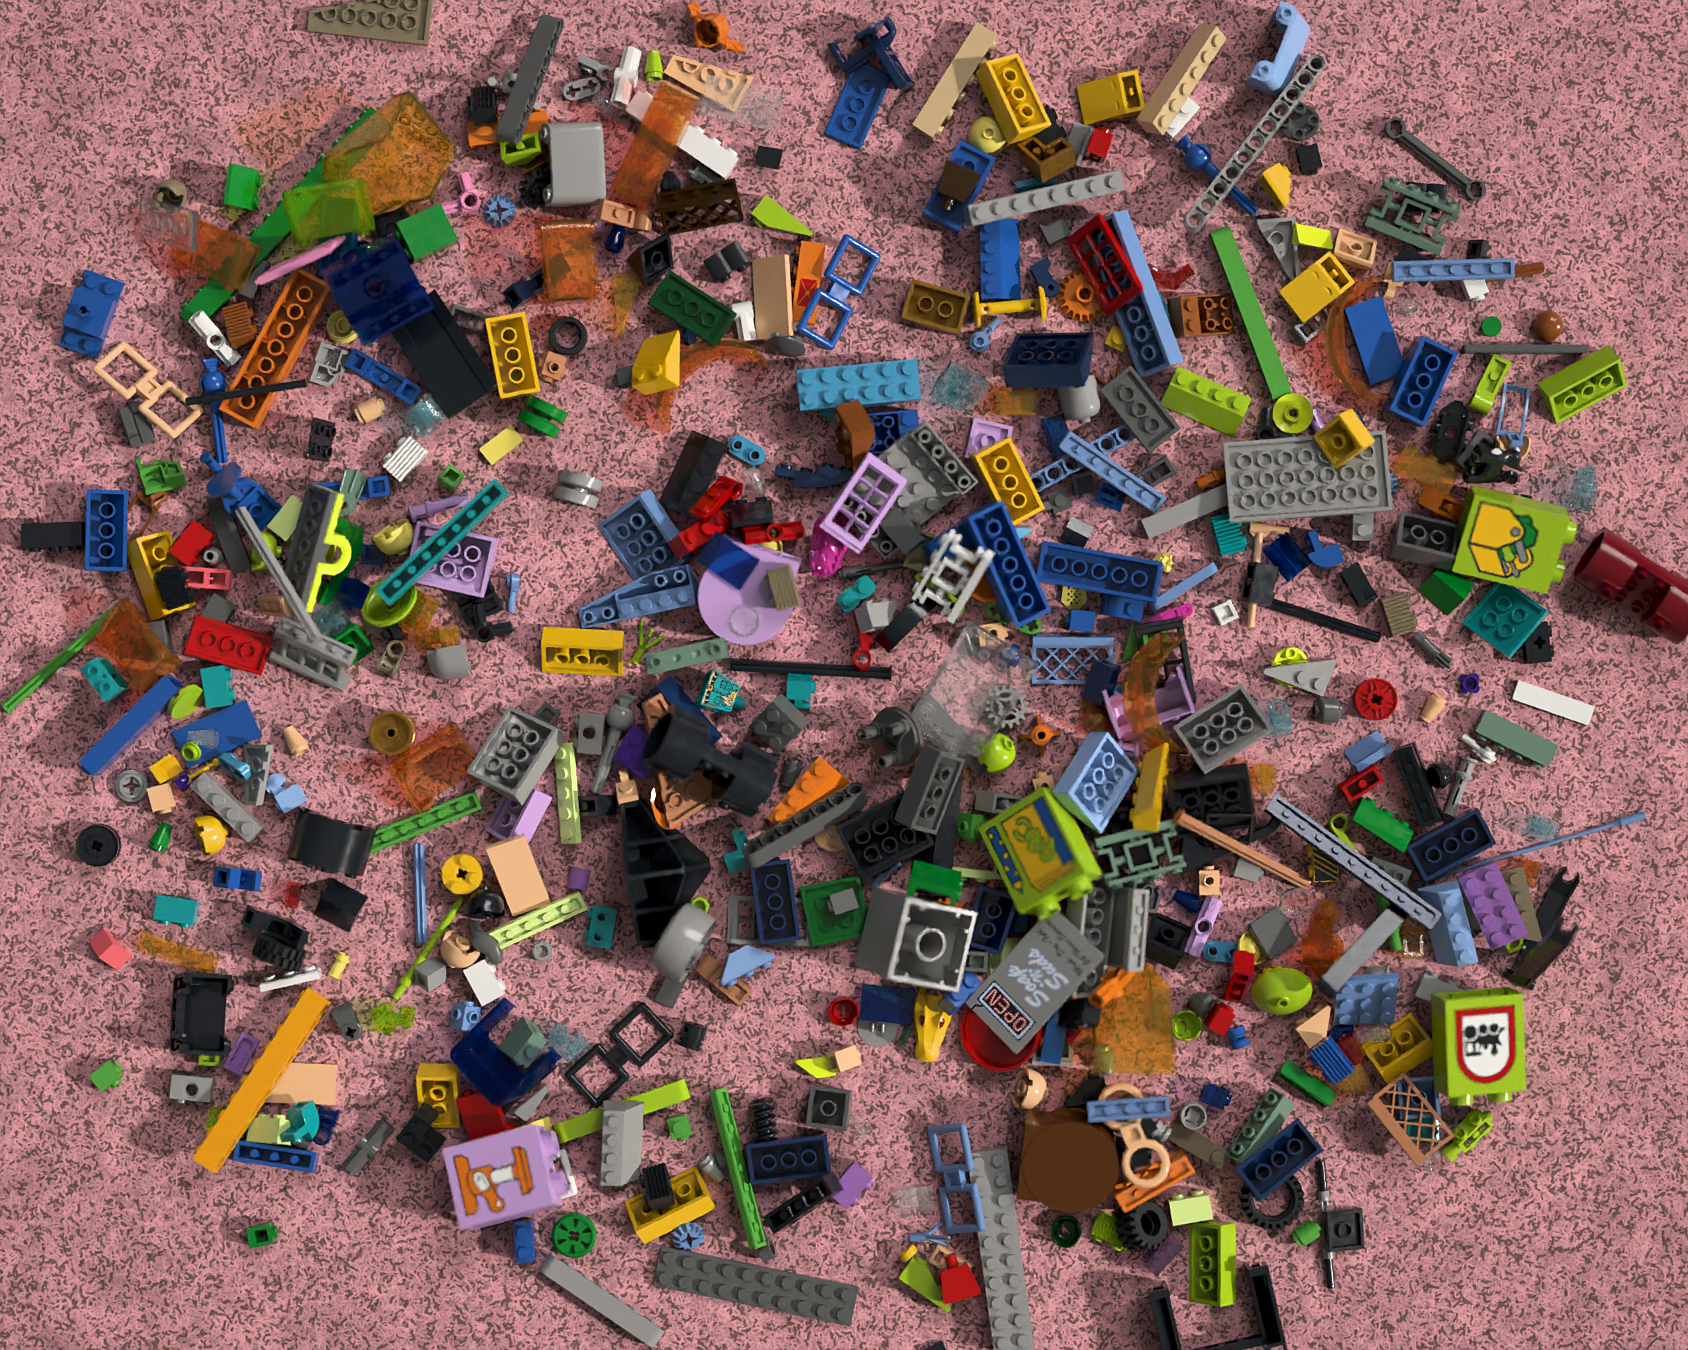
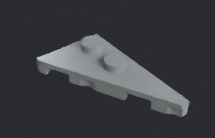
[1260,658,1337,696]

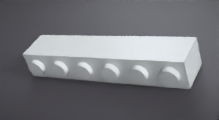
[625,90,739,180]

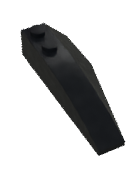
[911,776,963,897]

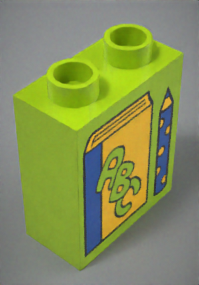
[978,787,1102,920]

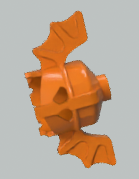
[686,0,746,54]

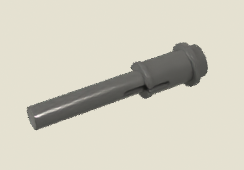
[838,560,903,581]

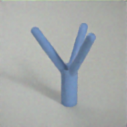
[870,861,902,889]
[910,1220,950,1247]

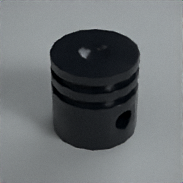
[678,1021,708,1051]

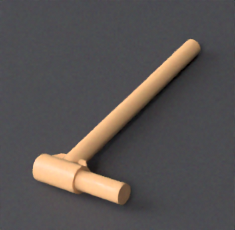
[1246,522,1290,627]

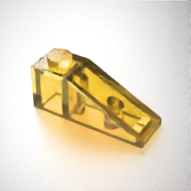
[612,272,642,336]

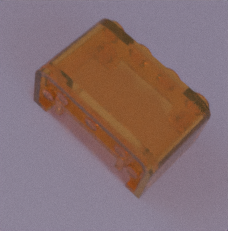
[534,218,600,307]

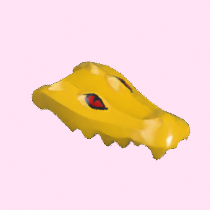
[913,985,953,1062]

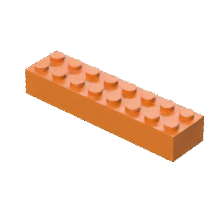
[219,268,336,430]

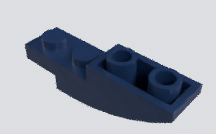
[774,463,853,488]

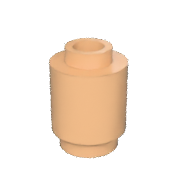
[354,396,386,423]

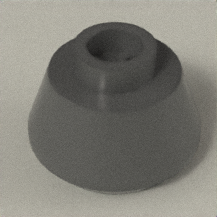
[1188,992,1214,1018]

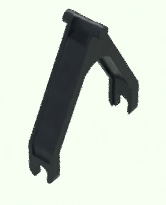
[1179,762,1281,873]
[1502,866,1580,990]

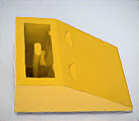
[1076,70,1145,125]
[1278,251,1355,323]

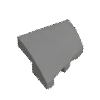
[307,341,351,387]

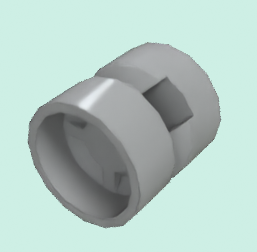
[1178,1100,1207,1130]

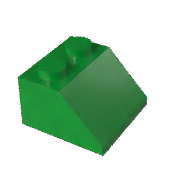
[223,163,263,212]

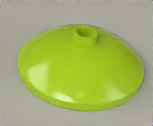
[361,577,417,627]
[1251,968,1312,1015]

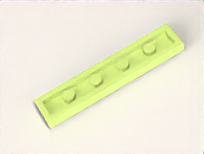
[554,742,582,844]
[487,890,588,949]

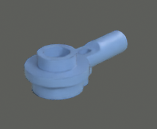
[969,316,1001,352]
[506,572,520,612]

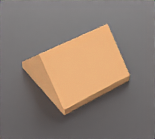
[1331,228,1377,271]

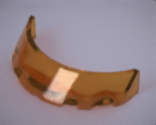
[1324,278,1388,401]
[656,337,770,433]
[1122,632,1188,755]

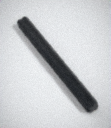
[1265,598,1381,643]

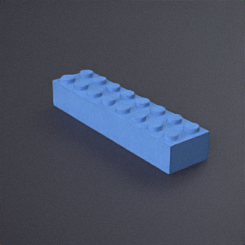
[1088,210,1184,378]

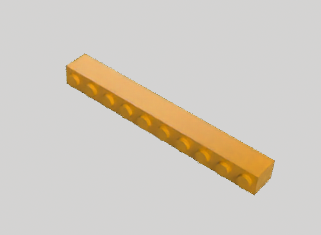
[192,988,332,1173]

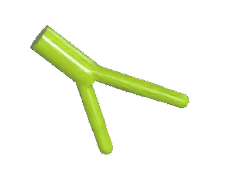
[631,621,664,665]

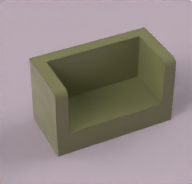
[903,530,935,573]

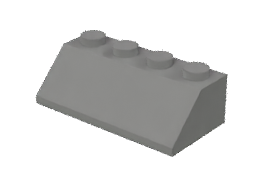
[600,1101,644,1186]

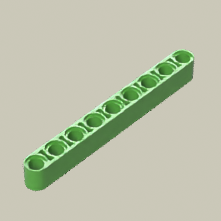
[1209,225,1291,400]

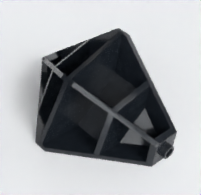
[620,798,711,948]

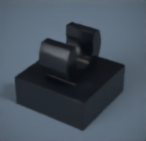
[1466,239,1492,259]
[381,623,405,640]

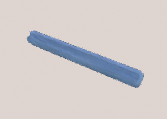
[413,843,427,943]

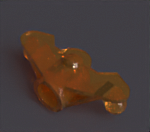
[1302,898,1344,997]

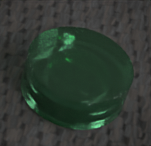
[898,1026,914,1047]

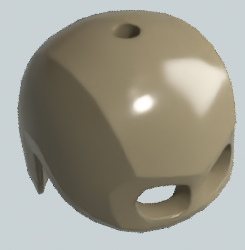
[155,179,188,214]

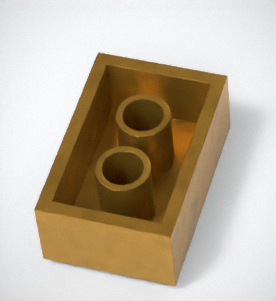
[901,279,970,337]

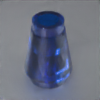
[604,224,625,253]
[1172,889,1203,914]

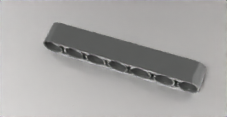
[496,14,564,144]
[742,782,868,868]

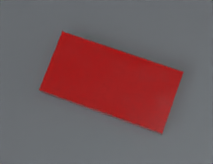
[183,614,274,675]

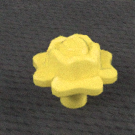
[1153,552,1173,573]

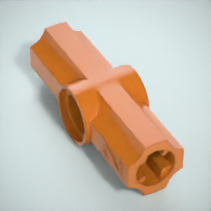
[1088,968,1135,1009]

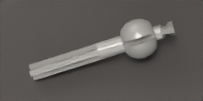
[591,691,638,794]

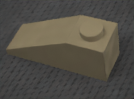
[1167,1120,1228,1170]

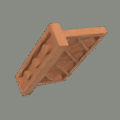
[1364,1072,1455,1167]

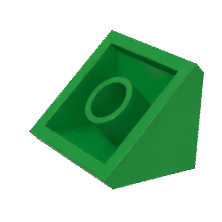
[1418,568,1474,615]
[332,623,375,671]

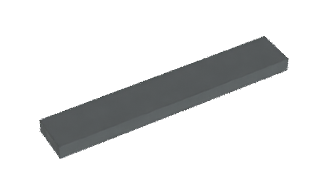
[1462,344,1587,355]

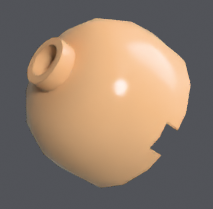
[440,930,481,968]
[1012,1068,1048,1109]

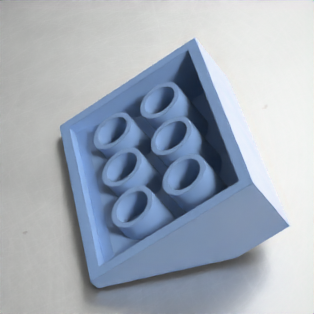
[1052,731,1139,833]

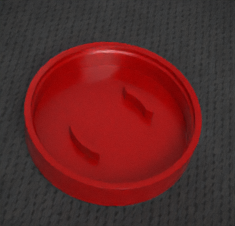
[960,1006,1043,1071]

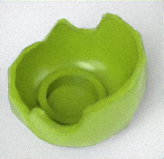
[1169,1010,1202,1041]

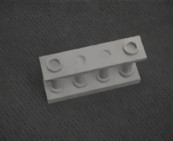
[269,617,358,692]

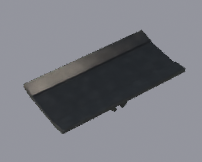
[386,289,498,419]

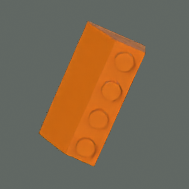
[767,756,850,825]

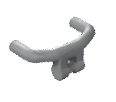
[483,68,541,109]

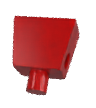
[938,1253,981,1305]

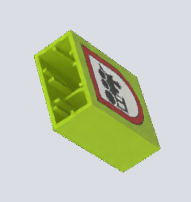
[1431,987,1526,1105]

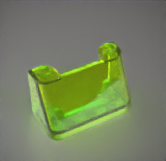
[281,178,375,247]

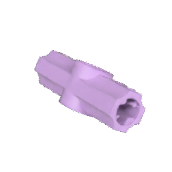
[1184,895,1222,957]

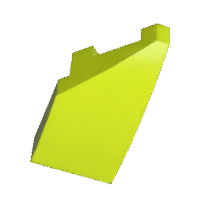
[794,1056,836,1078]

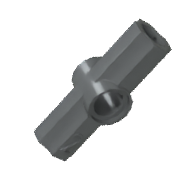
[342,1118,395,1175]

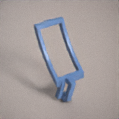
[1496,383,1530,448]

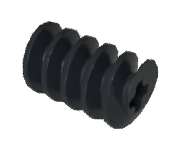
[749,1097,778,1141]

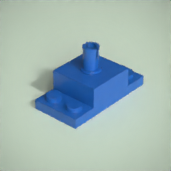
[59,269,125,359]

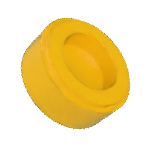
[899,1244,918,1263]

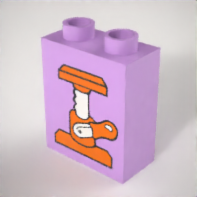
[443,1124,568,1231]

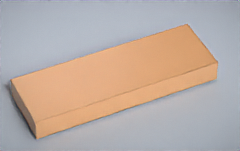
[257,593,293,617]

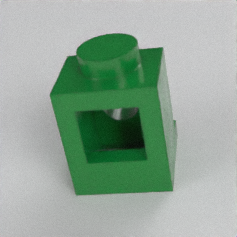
[246,1221,279,1249]

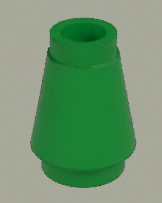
[148,822,173,853]

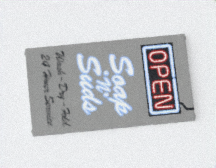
[965,912,1105,1054]

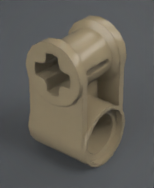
[375,640,408,679]

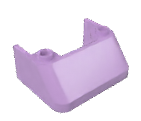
[1102,665,1195,741]

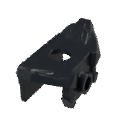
[1431,400,1473,465]

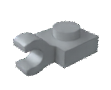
[578,54,613,82]

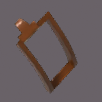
[127,490,168,543]

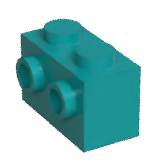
[584,904,619,949]

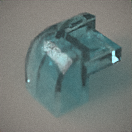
[933,360,990,411]

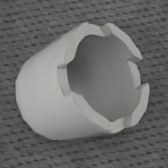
[1057,375,1100,424]

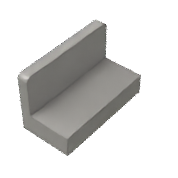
[1067,121,1094,167]

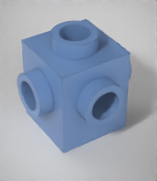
[449,1000,481,1031]

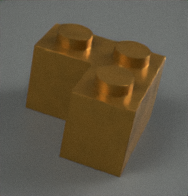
[1017,135,1076,184]

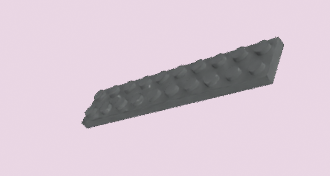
[653,1245,859,1327]

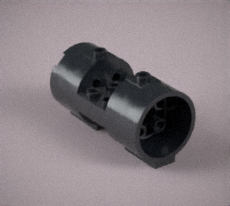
[642,704,779,817]

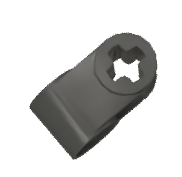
[331,1001,363,1042]

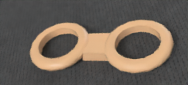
[1098,1082,1170,1188]

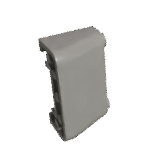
[539,122,606,208]

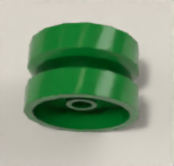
[516,394,569,439]

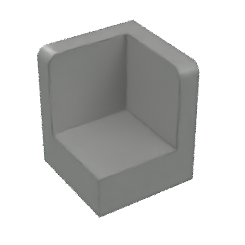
[414,957,447,992]

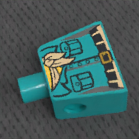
[694,669,746,714]

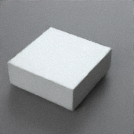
[1212,599,1239,626]

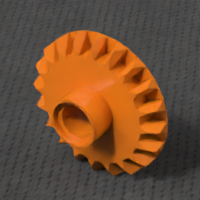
[1058,269,1110,322]

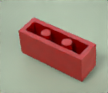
[668,509,732,560]

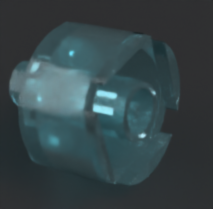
[403,393,447,438]

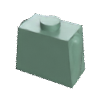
[499,1016,547,1068]

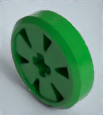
[552,1212,597,1258]

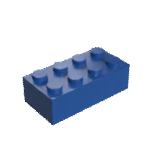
[1382,336,1458,427]

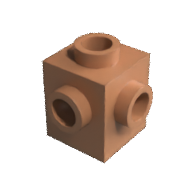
[535,351,567,384]

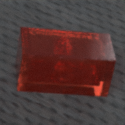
[284,881,302,909]

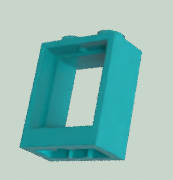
[80,657,130,702]

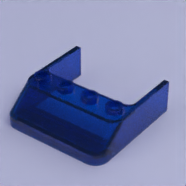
[450,997,562,1107]

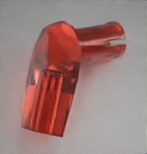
[1148,263,1195,290]

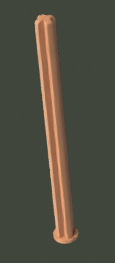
[1173,809,1311,890]

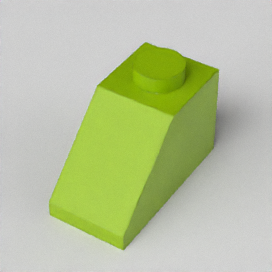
[499,132,541,168]

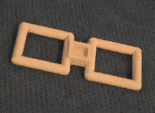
[92,342,203,439]

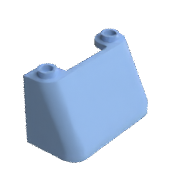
[1245,1,1310,97]

